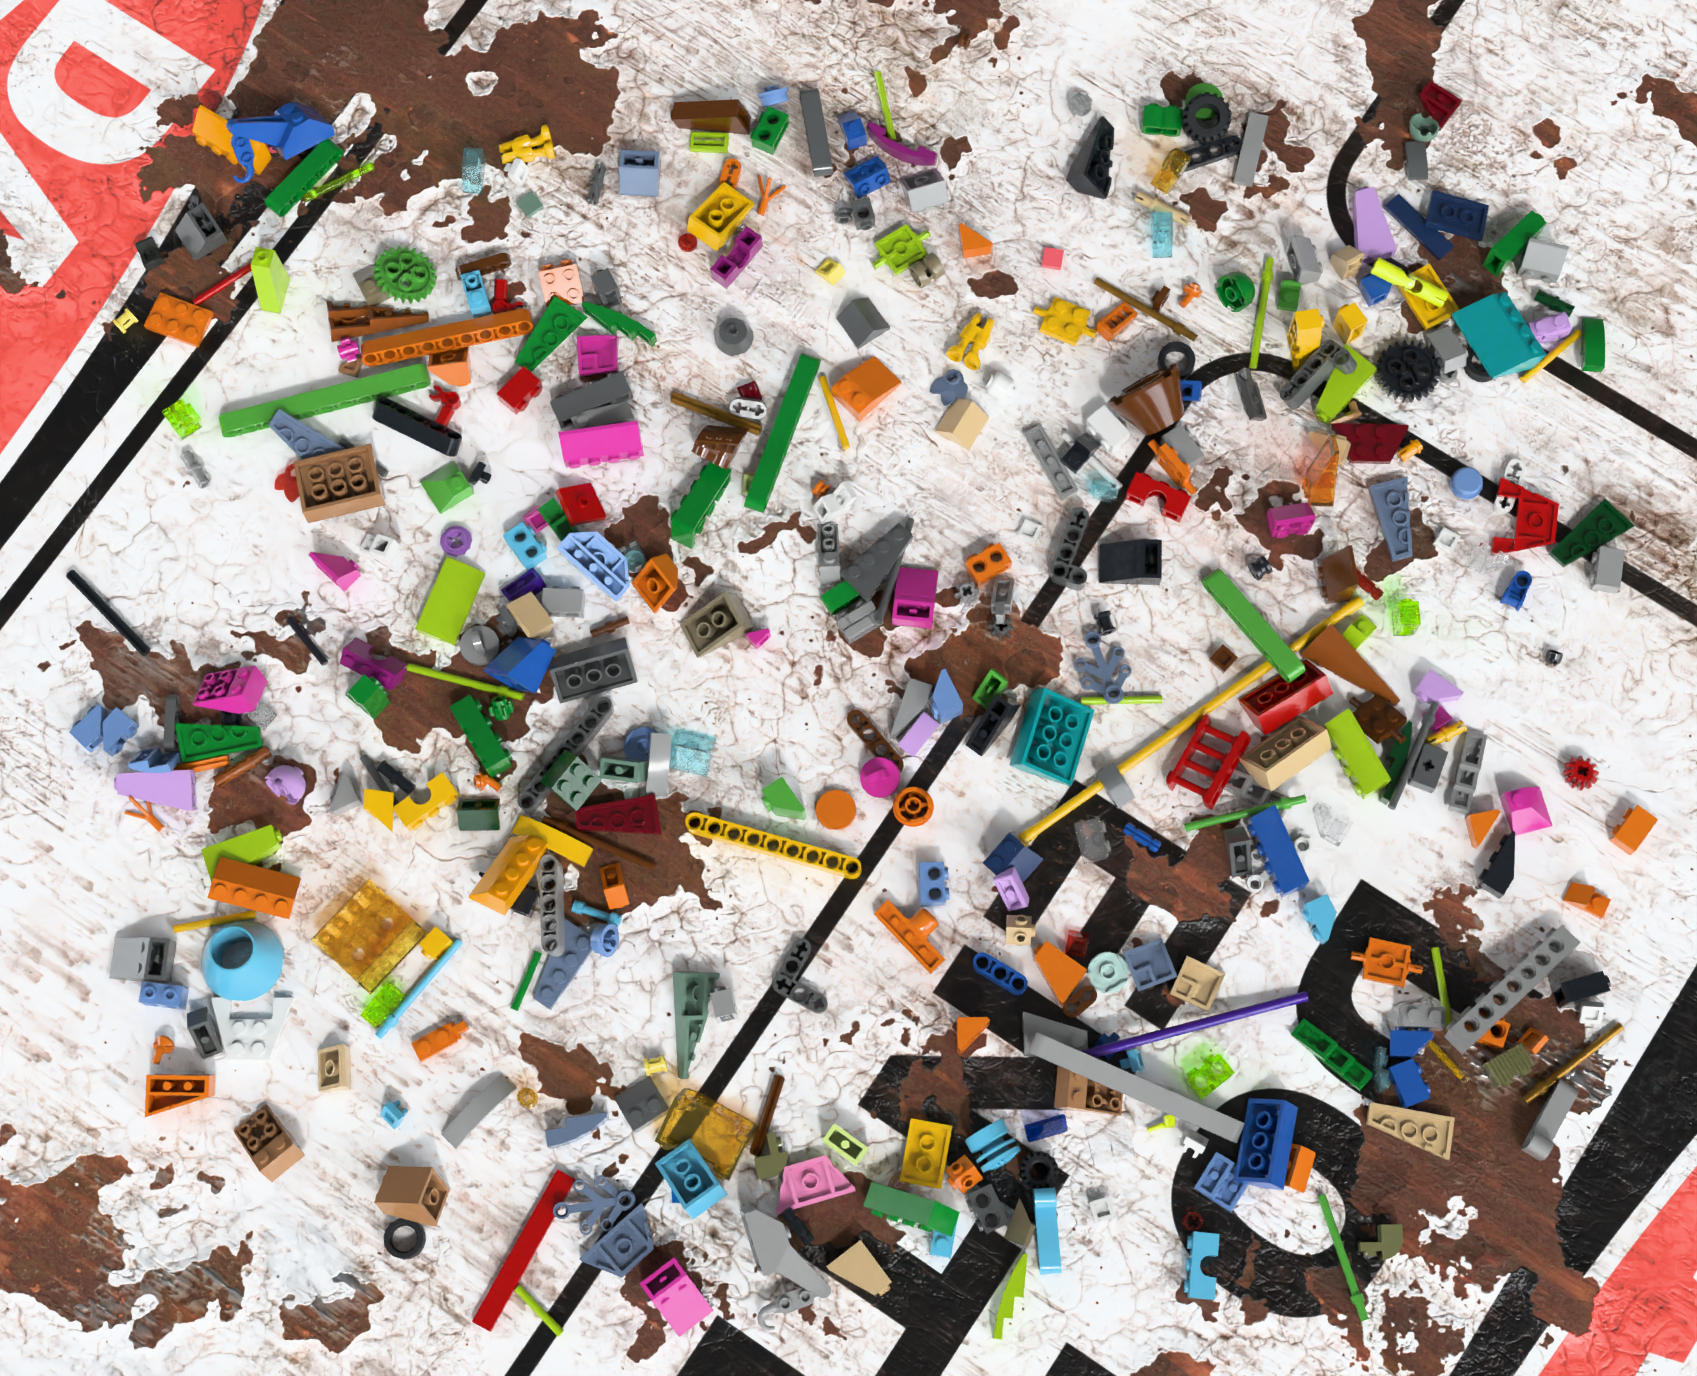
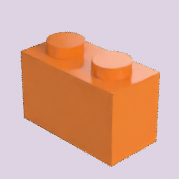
[1610,805,1658,855]

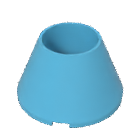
[201,920,284,1001]

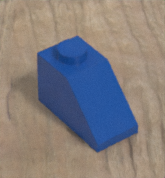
[837,110,867,150]

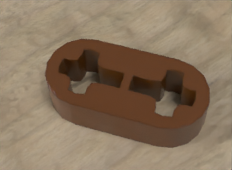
[1062,986,1097,1019]

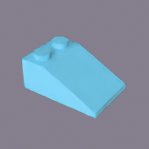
[655,1139,728,1219]

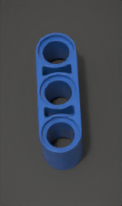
[973,952,1028,995]

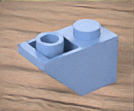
[69,704,107,753]
[103,707,139,757]

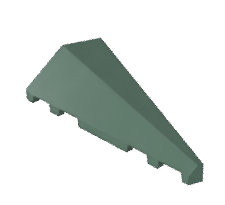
[673,971,720,1079]

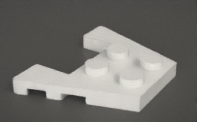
[212,997,294,1061]

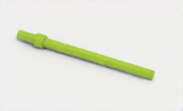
[1249,257,1274,369]
[407,663,524,701]

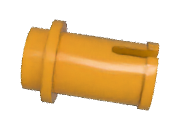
[1396,439,1423,462]

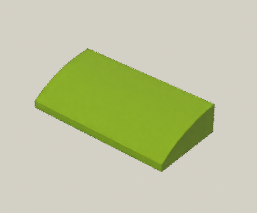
[415,557,486,646]

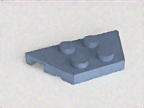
[579,1203,654,1278]

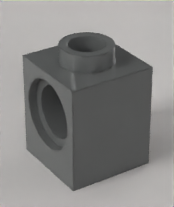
[851,197,875,230]

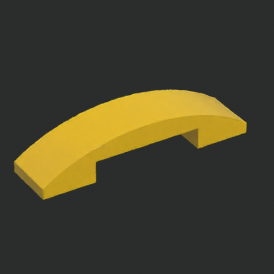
[511,815,594,867]

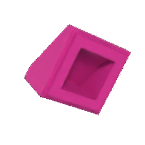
[522,506,548,534]
[745,628,771,649]
[1422,705,1453,732]

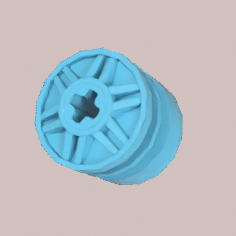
[965,1118,1021,1173]

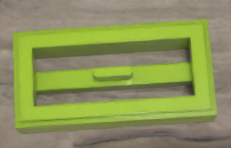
[689,131,729,153]

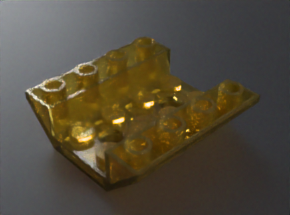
[311,879,429,995]

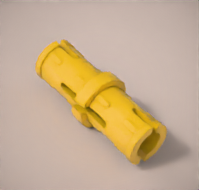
[1424,719,1467,746]

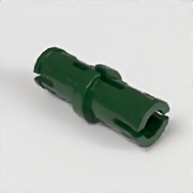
[1534,289,1575,317]

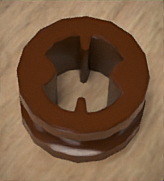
[958,31,972,50]

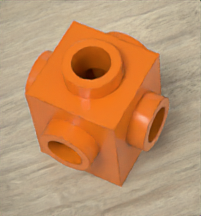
[945,1155,983,1194]

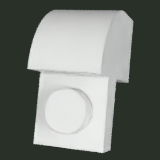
[812,480,858,524]
[359,533,400,565]

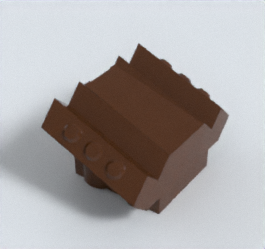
[691,425,749,470]

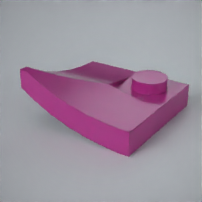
[577,335,619,376]

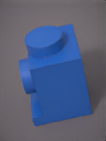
[1181,380,1203,402]

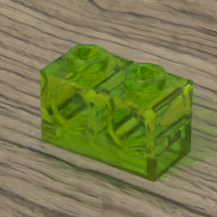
[162,399,202,440]
[1184,1053,1235,1101]

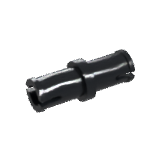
[377,760,416,795]

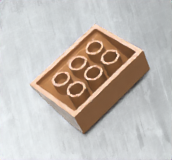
[294,443,386,523]

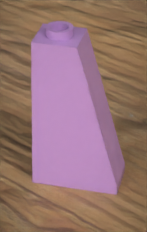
[1353,187,1397,266]
[114,770,197,811]

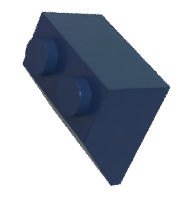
[983,831,1044,883]

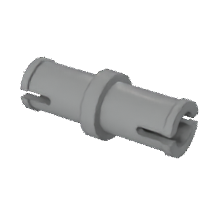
[180,451,211,489]

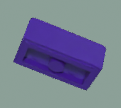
[501,567,547,603]

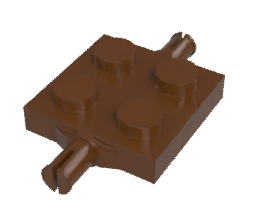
[1349,694,1407,744]

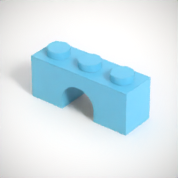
[1184,1231,1220,1300]

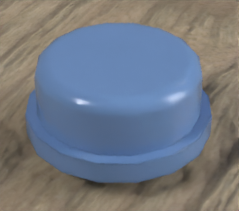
[757,84,789,107]
[1449,467,1483,500]
[590,923,619,957]

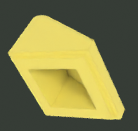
[815,258,845,286]

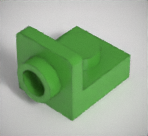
[1277,279,1302,312]

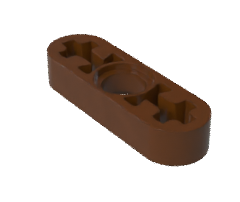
[455,253,512,281]

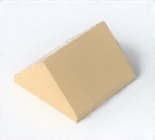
[935,399,989,450]
[505,592,554,639]
[317,1044,351,1092]

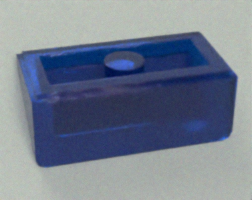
[1024,1114,1068,1142]

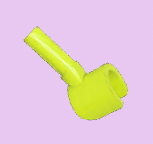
[1147,1115,1176,1132]

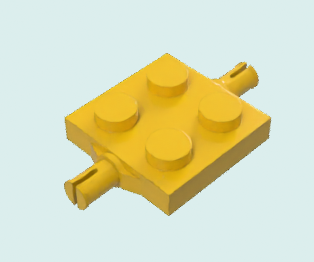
[1033,297,1097,346]

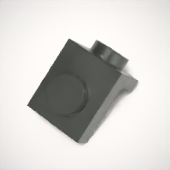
[135,236,164,271]

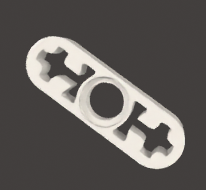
[1493,459,1525,515]

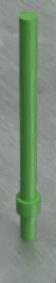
[1184,794,1307,832]
[1317,1194,1369,1321]

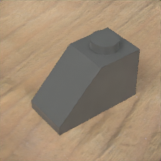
[1224,827,1252,878]
[187,1006,223,1059]

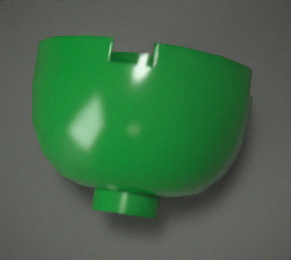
[1216,272,1255,312]

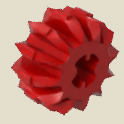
[1562,755,1599,791]

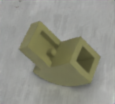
[754,1132,788,1181]
[1357,1224,1403,1261]

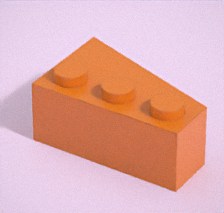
[145,1074,216,1117]

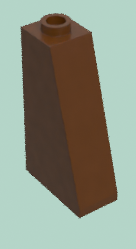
[671,99,751,135]

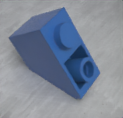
[1358,264,1397,307]
[1390,1027,1434,1059]

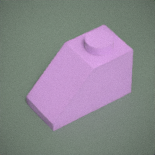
[1413,669,1464,705]

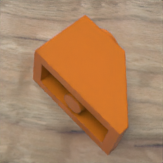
[600,862,629,910]

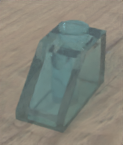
[462,148,486,194]
[1151,212,1173,258]

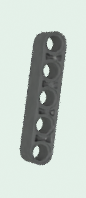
[799,88,833,177]

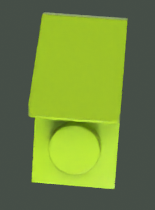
[1342,614,1377,650]

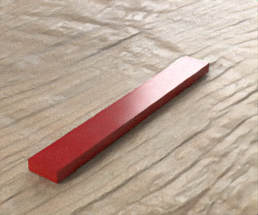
[472,1169,576,1332]

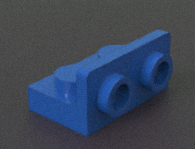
[844,156,891,199]

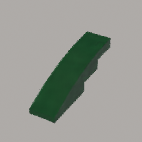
[1379,721,1412,805]

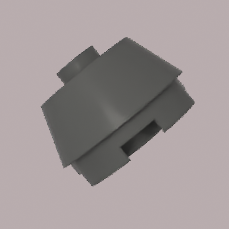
[715,318,753,356]

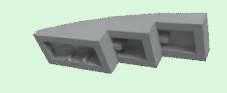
[1448,730,1487,815]
[1206,761,1290,818]

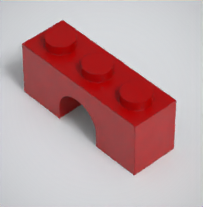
[1125,472,1191,523]

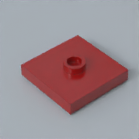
[555,483,607,526]

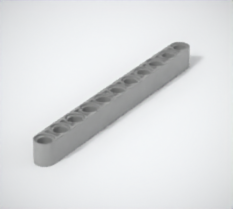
[1028,1032,1245,1143]

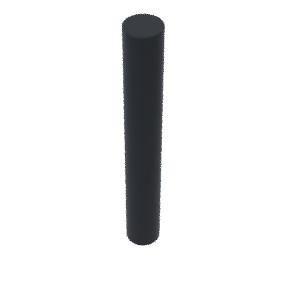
[286,616,328,666]

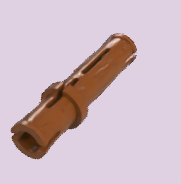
[213,745,272,788]

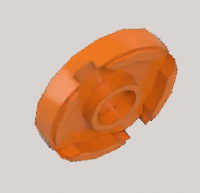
[816,790,856,831]

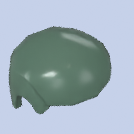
[1409,113,1439,142]

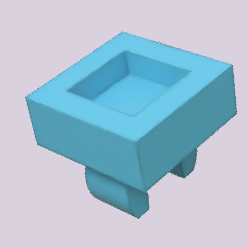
[1120,1049,1146,1072]
[380,1100,408,1130]

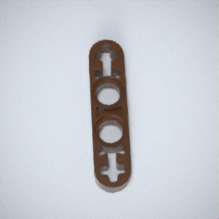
[847,710,904,773]

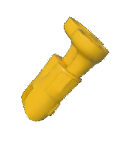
[499,124,556,164]
[946,312,995,371]

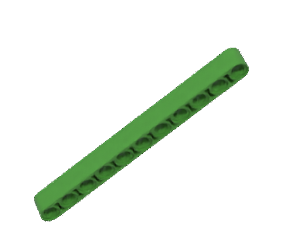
[218,364,431,438]

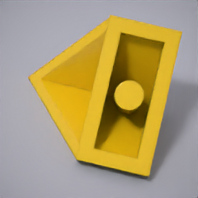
[363,789,394,833]

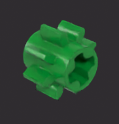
[488,696,514,721]

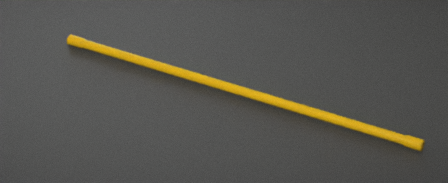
[1019,595,1364,843]

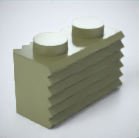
[1482,1042,1535,1088]

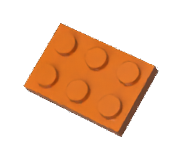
[144,292,214,348]

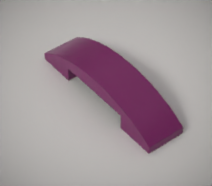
[867,121,937,166]

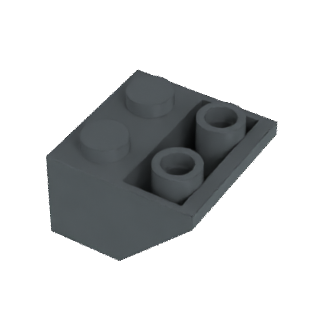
[175,203,228,261]

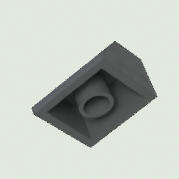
[614,1076,671,1134]

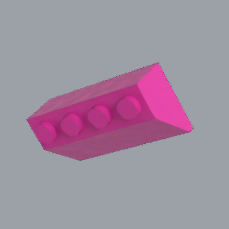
[558,421,644,469]

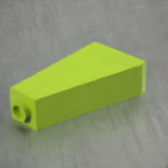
[250,247,290,314]
[1314,344,1377,425]
[201,824,283,883]

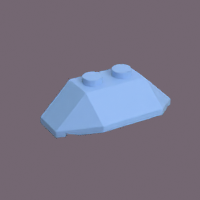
[556,532,630,602]

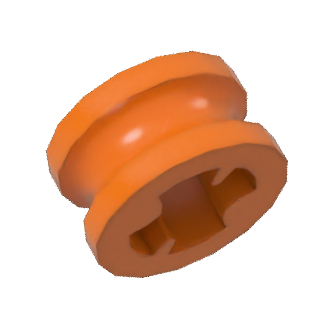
[812,480,831,499]

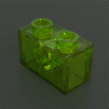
[1391,599,1421,636]

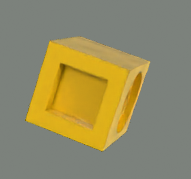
[419,926,453,961]

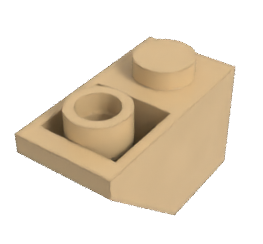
[1330,245,1365,280]
[1309,430,1351,467]

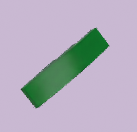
[582,302,657,347]
[537,498,580,542]
[1291,1018,1373,1091]

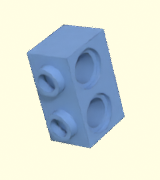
[919,862,950,907]
[138,982,189,1010]

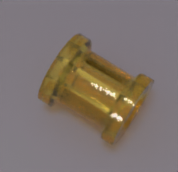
[517,1088,538,1109]

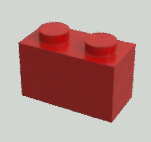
[496,366,543,415]

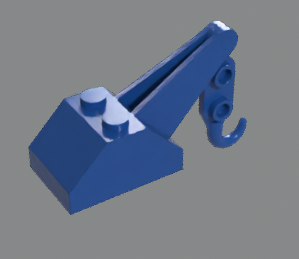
[226,101,335,183]

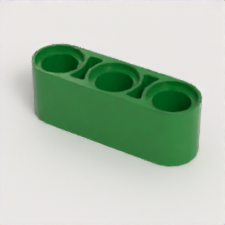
[820,581,862,615]

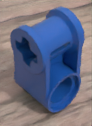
[1499,571,1532,612]

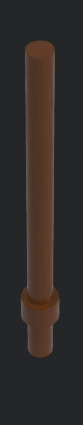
[541,816,656,871]

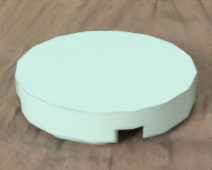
[1087,952,1129,994]

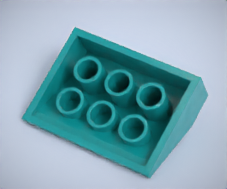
[1451,291,1547,379]
[1009,688,1095,786]

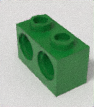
[750,106,789,155]

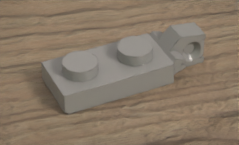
[991,579,1015,624]

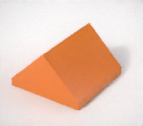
[956,1017,990,1055]

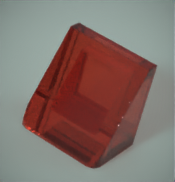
[1065,930,1089,958]

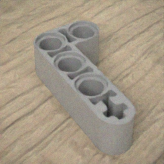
[1521,1079,1579,1161]

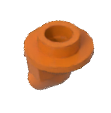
[1179,281,1203,308]
[473,771,502,792]
[151,1035,174,1065]

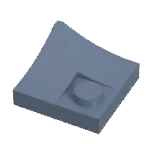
[1123,938,1177,992]

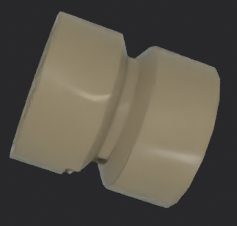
[909,253,945,288]

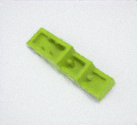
[993,1254,1028,1340]

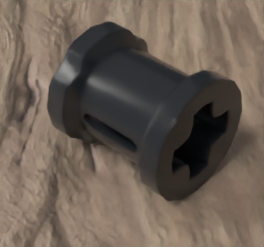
[1093,611,1116,636]

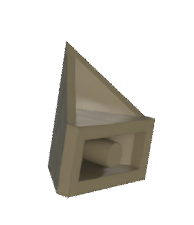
[1004,1198,1036,1249]

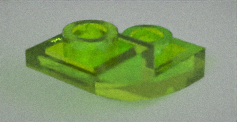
[360,981,405,1028]

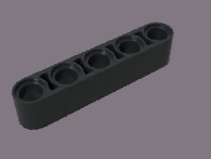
[372,397,462,457]

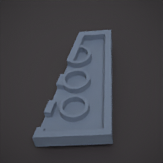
[268,409,345,460]
[1368,476,1413,562]
[533,918,593,1010]

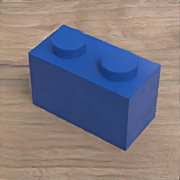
[1386,1058,1431,1108]

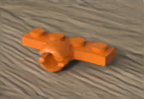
[874,900,946,974]

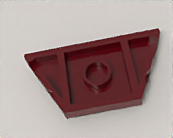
[1331,423,1409,464]

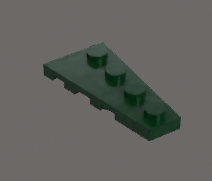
[1549,499,1635,568]

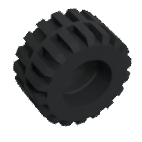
[1182,92,1232,144]

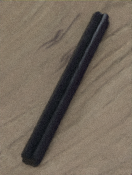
[66,570,151,656]

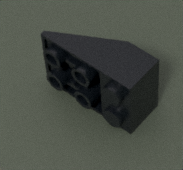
[1099,539,1162,585]

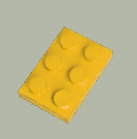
[1396,263,1460,332]
[899,1118,952,1190]

